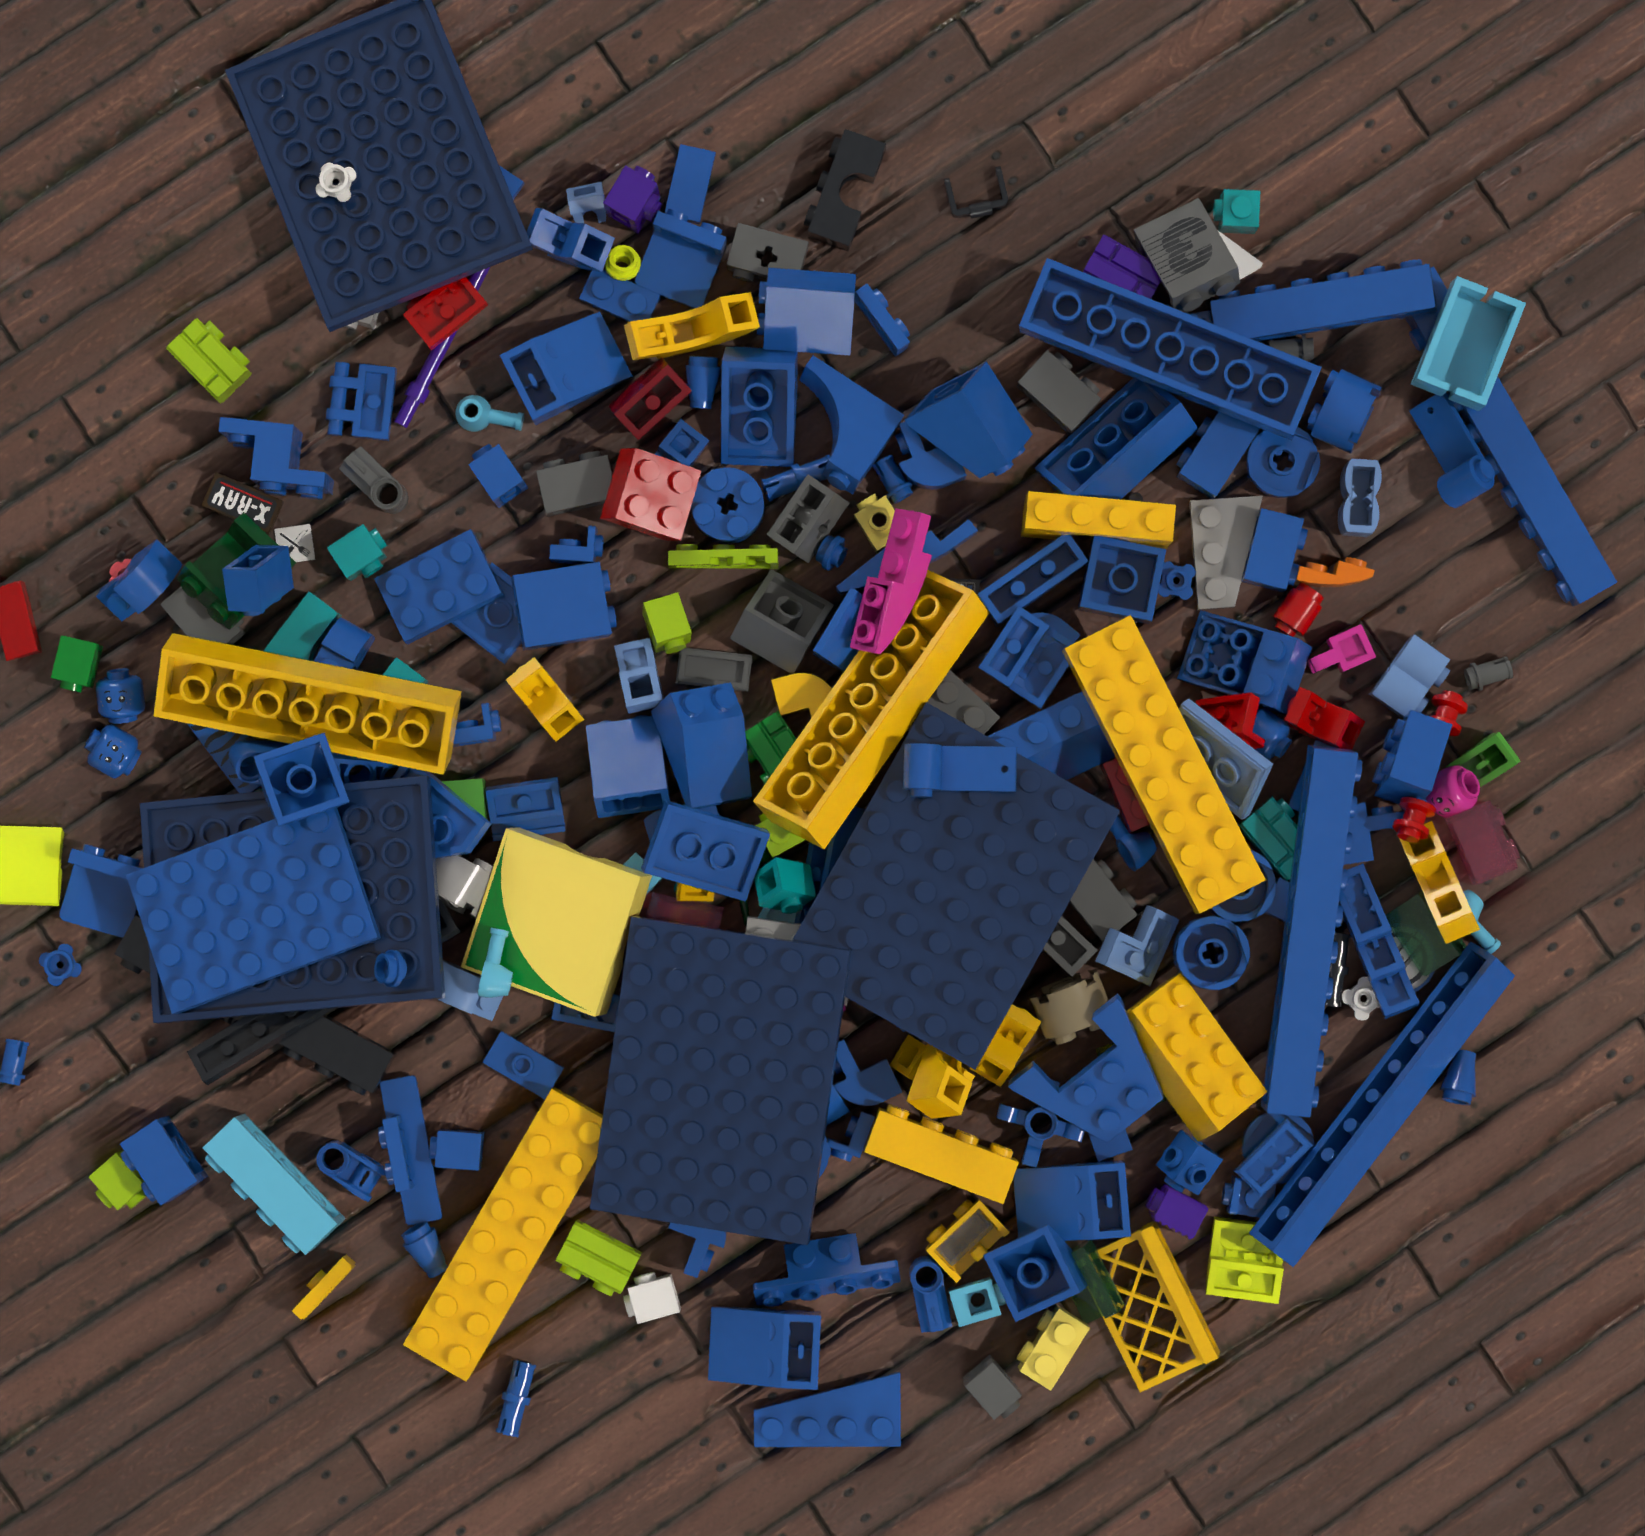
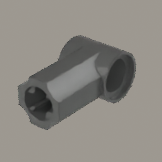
[339,446,409,514]

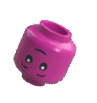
[1425,765,1480,818]

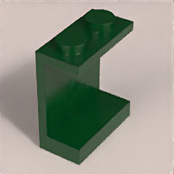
[177,512,296,630]

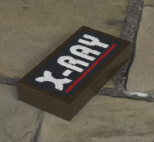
[201,472,284,535]

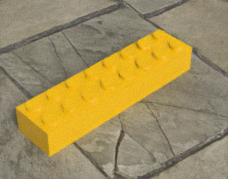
[753,570,989,849]
[1062,615,1266,914]
[153,633,462,775]
[403,1087,603,1382]

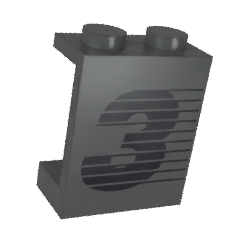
[1134,198,1240,312]

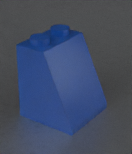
[905,362,1033,478]

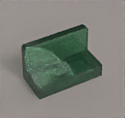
[1386,889,1467,976]
[1071,1240,1125,1323]

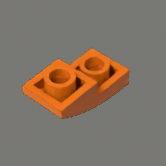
[1295,557,1375,587]

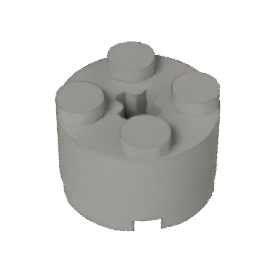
[436,855,493,919]

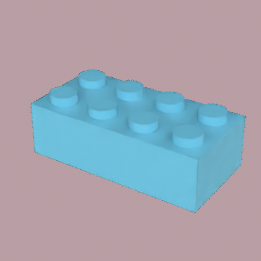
[203,1114,346,1255]

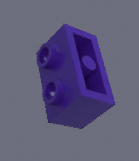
[603,165,662,233]

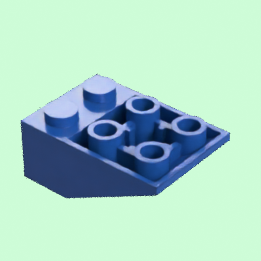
[500,312,633,425]
[1177,610,1312,715]
[1013,1160,1131,1241]
[708,1306,821,1390]

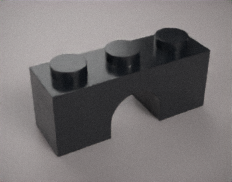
[804,129,886,252]

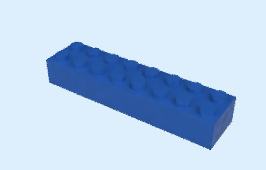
[1019,258,1322,441]

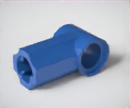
[909,1256,952,1333]

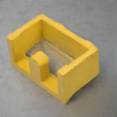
[925,1198,1010,1283]

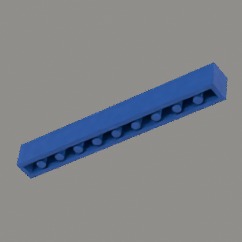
[1400,266,1617,607]
[1261,745,1362,1117]
[1249,942,1515,1268]

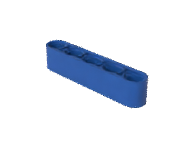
[229,740,400,784]

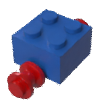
[1372,691,1468,843]

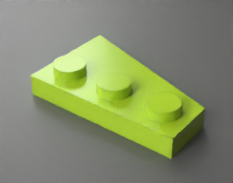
[668,544,778,569]

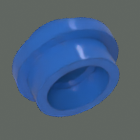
[816,535,848,571]
[374,950,407,987]

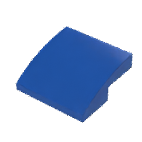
[978,606,1074,709]

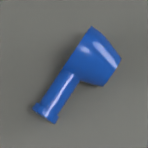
[1110,804,1157,871]

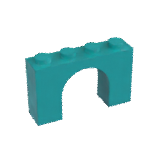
[264,591,429,684]

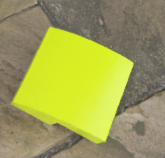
[0,826,64,906]
[1205,1216,1284,1304]

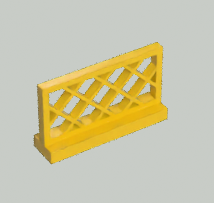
[1077,1221,1220,1393]

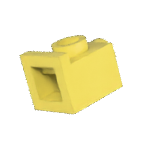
[854,494,895,554]

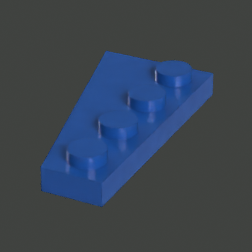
[754,1371,901,1447]

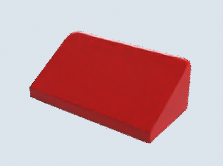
[0,580,42,661]

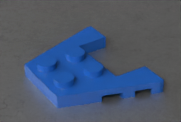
[1008,993,1163,1143]

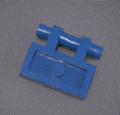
[325,362,397,441]

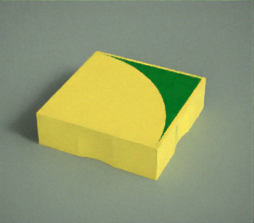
[461,827,652,1017]

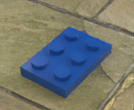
[374,529,504,645]
[641,800,770,901]

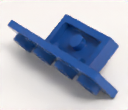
[378,1075,443,1225]
[753,1233,901,1307]

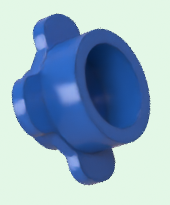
[1158,561,1196,600]
[39,944,82,986]

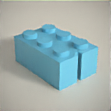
[1411,276,1526,411]

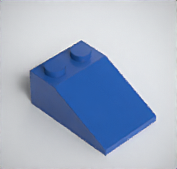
[721,347,798,467]
[651,682,752,809]

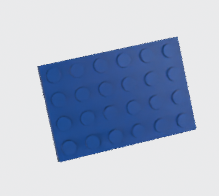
[126,807,381,1014]

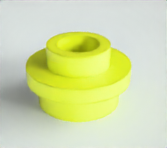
[604,245,641,281]

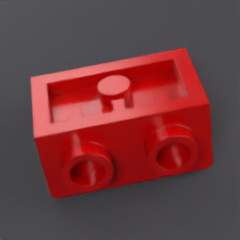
[403,277,488,351]
[1196,692,1265,749]

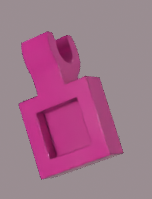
[1307,624,1376,674]

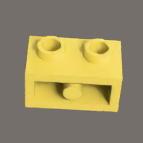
[1017,1304,1090,1391]

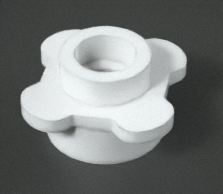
[316,162,357,202]
[1342,977,1380,1020]

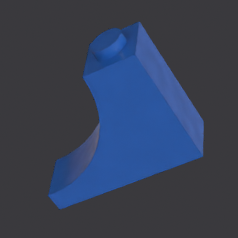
[799,355,904,495]

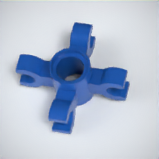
[996,1080,1085,1168]

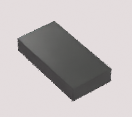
[676,648,752,692]

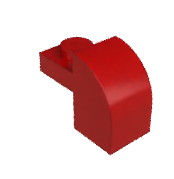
[1285,687,1365,750]

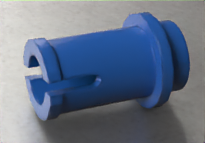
[872,455,913,504]
[0,1039,30,1086]

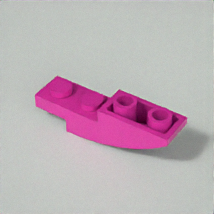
[850,508,932,654]

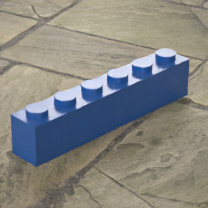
[1210,259,1438,342]

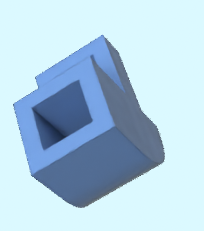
[614,638,664,714]
[438,960,503,1021]

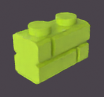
[166,318,252,403]
[555,1219,642,1296]

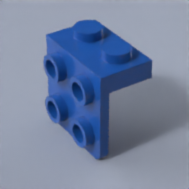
[635,209,727,309]
[59,844,143,938]

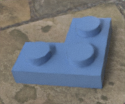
[1095,905,1179,986]

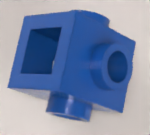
[1156,1130,1223,1195]

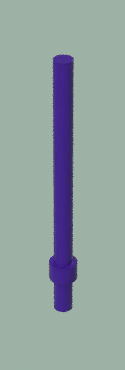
[394,267,490,428]

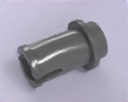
[1269,334,1314,361]
[1464,656,1513,691]

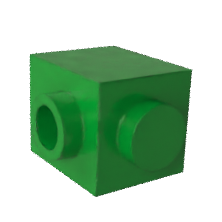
[51,635,103,693]

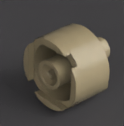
[1029,970,1109,1045]

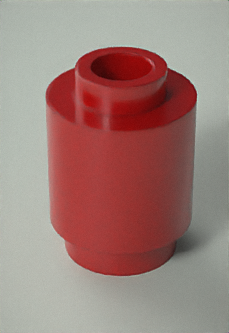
[1273,582,1324,637]

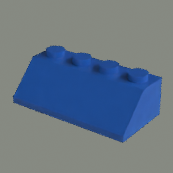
[1035,378,1199,500]
[988,692,1115,780]

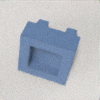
[566,182,606,223]

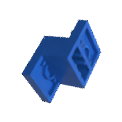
[219,417,334,500]

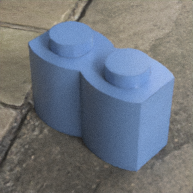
[1338,459,1382,537]
[1369,634,1450,719]

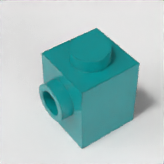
[1213,189,1260,234]
[327,524,387,581]
[754,857,816,914]

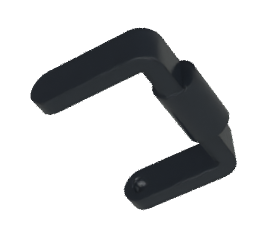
[944,166,1008,219]

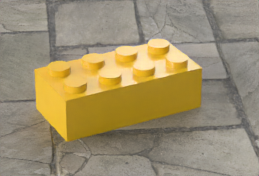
[1126,973,1267,1142]
[864,1103,1019,1204]

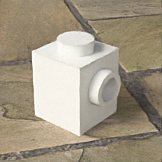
[623,1272,681,1324]

